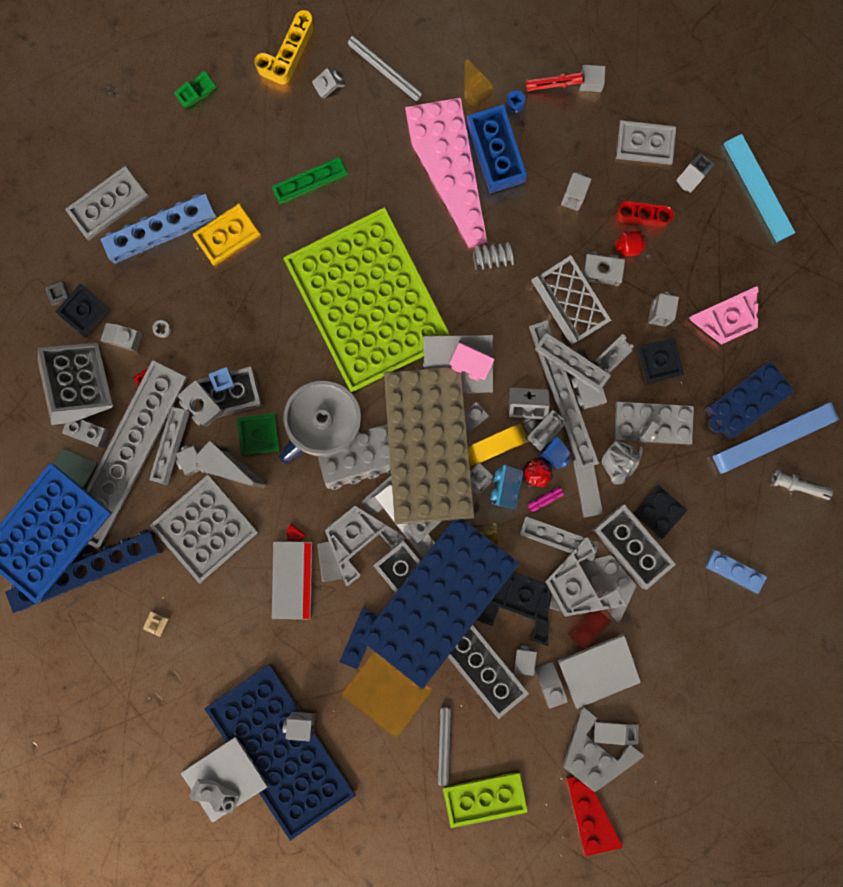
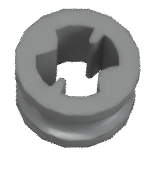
[152,320,171,338]

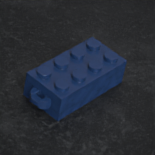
[704,361,795,439]

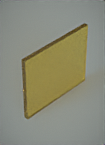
[341,651,432,738]

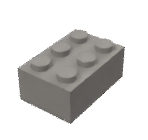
[196,367,264,418]

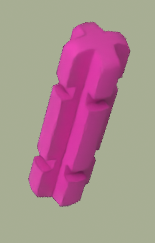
[528,487,564,512]

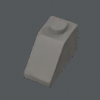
[676,152,715,193]
[100,323,143,352]
[534,661,568,709]

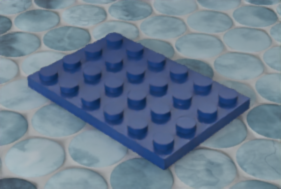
[0,463,112,604]

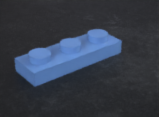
[705,550,767,594]

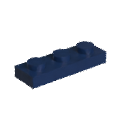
[340,608,379,669]

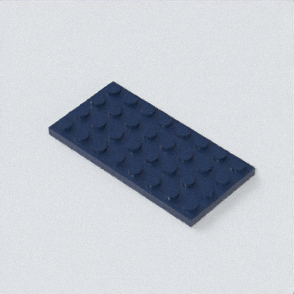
[360,519,520,689]
[204,664,356,841]

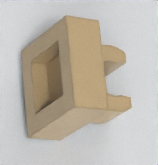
[143,611,170,637]

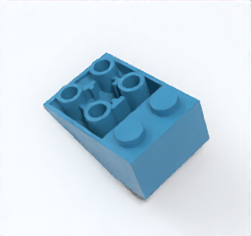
[490,465,523,509]

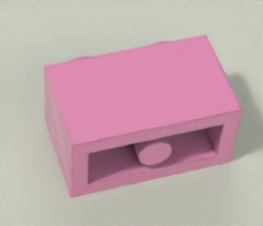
[449,342,494,381]

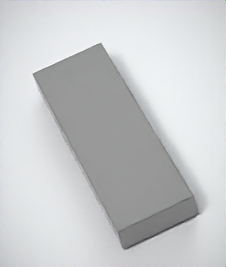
[573,460,603,517]

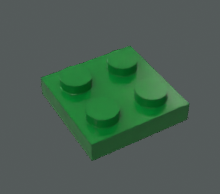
[237,413,280,456]

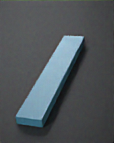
[723,134,795,243]

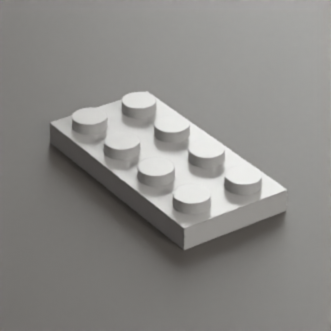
[614,402,694,445]

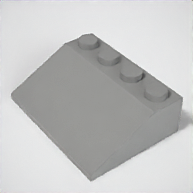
[38,343,113,425]
[193,441,266,488]

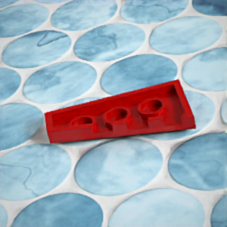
[566,775,623,857]

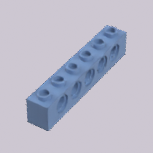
[101,193,217,264]

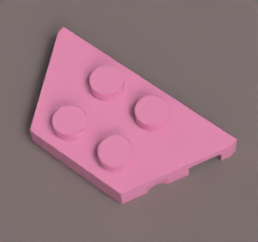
[689,286,758,344]

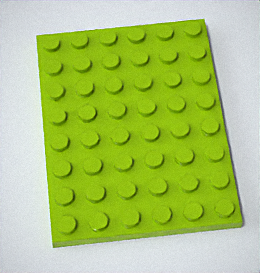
[283,207,450,393]

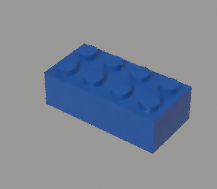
[466,104,527,194]

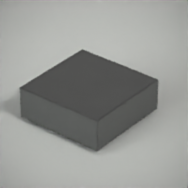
[45,281,69,306]

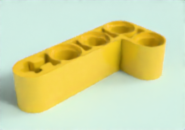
[255,10,314,84]
[468,424,529,468]

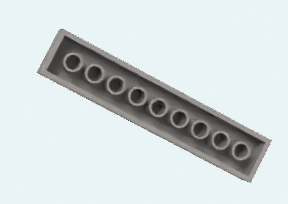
[373,540,529,719]

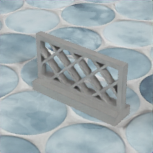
[531,255,612,345]

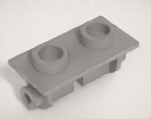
[526,410,567,451]

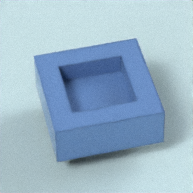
[209,367,235,393]

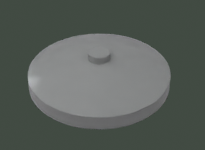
[283,381,361,456]

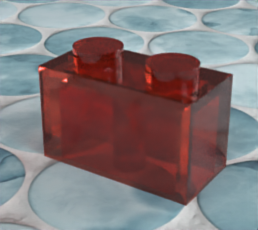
[568,610,611,650]

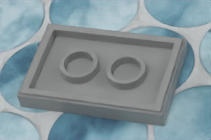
[616,120,677,165]

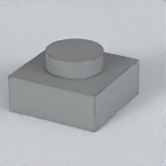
[638,421,659,443]

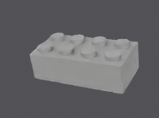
[591,504,676,590]

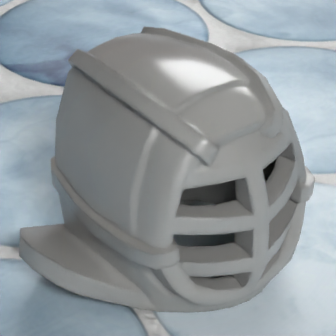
[602,441,643,484]

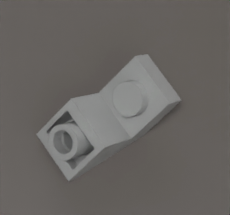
[594,722,639,745]
[190,779,240,813]

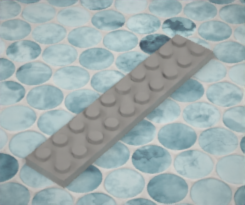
[86,360,188,549]

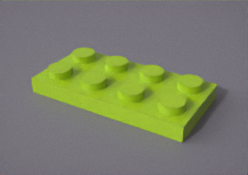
[443,772,528,828]

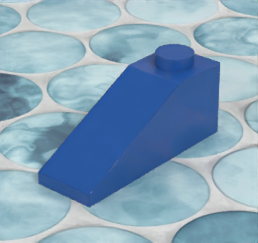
[539,437,570,469]

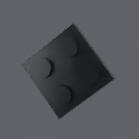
[55,284,111,338]
[636,337,684,384]
[632,485,688,539]

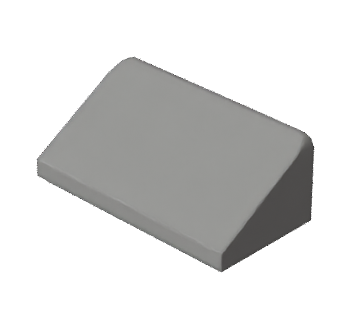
[317,542,343,582]

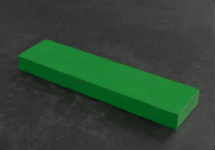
[271,156,348,205]

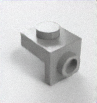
[312,68,346,98]

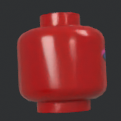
[615,231,645,257]

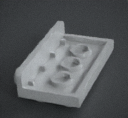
[318,424,391,490]

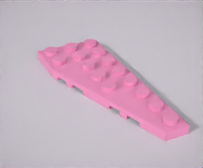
[405,98,488,248]

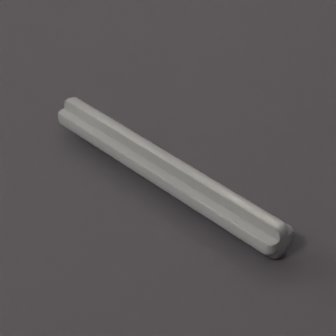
[348,36,423,101]

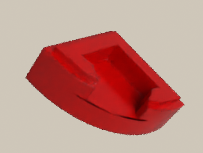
[287,523,306,542]

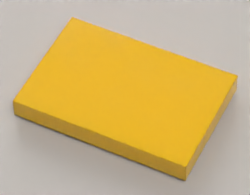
[193,203,261,266]

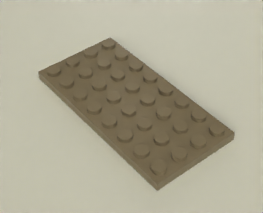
[384,367,474,525]

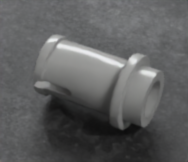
[522,418,537,434]

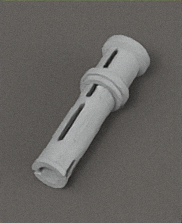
[771,469,833,500]

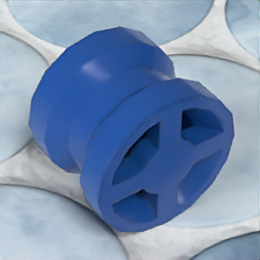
[506,90,525,114]

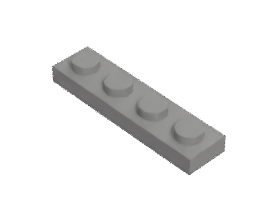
[535,333,611,392]
[149,407,190,485]
[519,517,599,561]

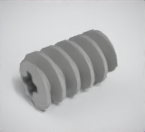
[473,242,514,270]

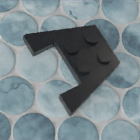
[477,572,549,646]

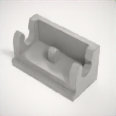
[593,334,634,374]

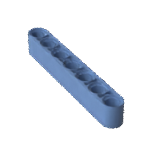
[712,401,840,474]

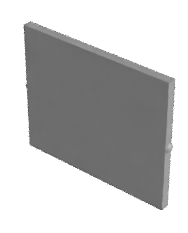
[423,335,494,393]
[558,634,641,709]
[181,737,269,823]

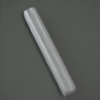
[438,706,451,786]

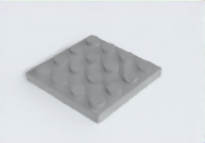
[149,475,259,584]

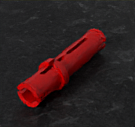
[526,71,585,92]

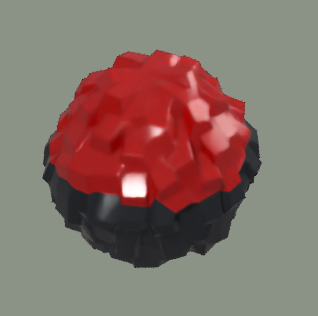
[523,457,553,487]

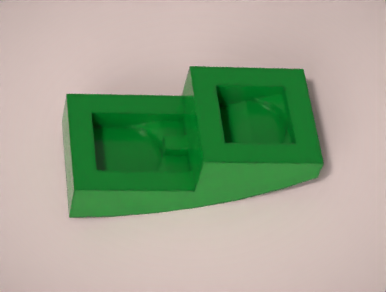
[174,70,218,108]

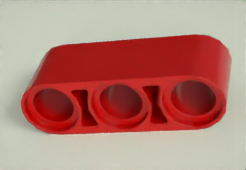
[616,201,674,228]

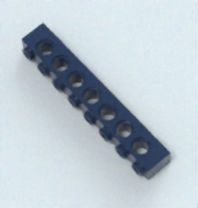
[5,530,163,614]

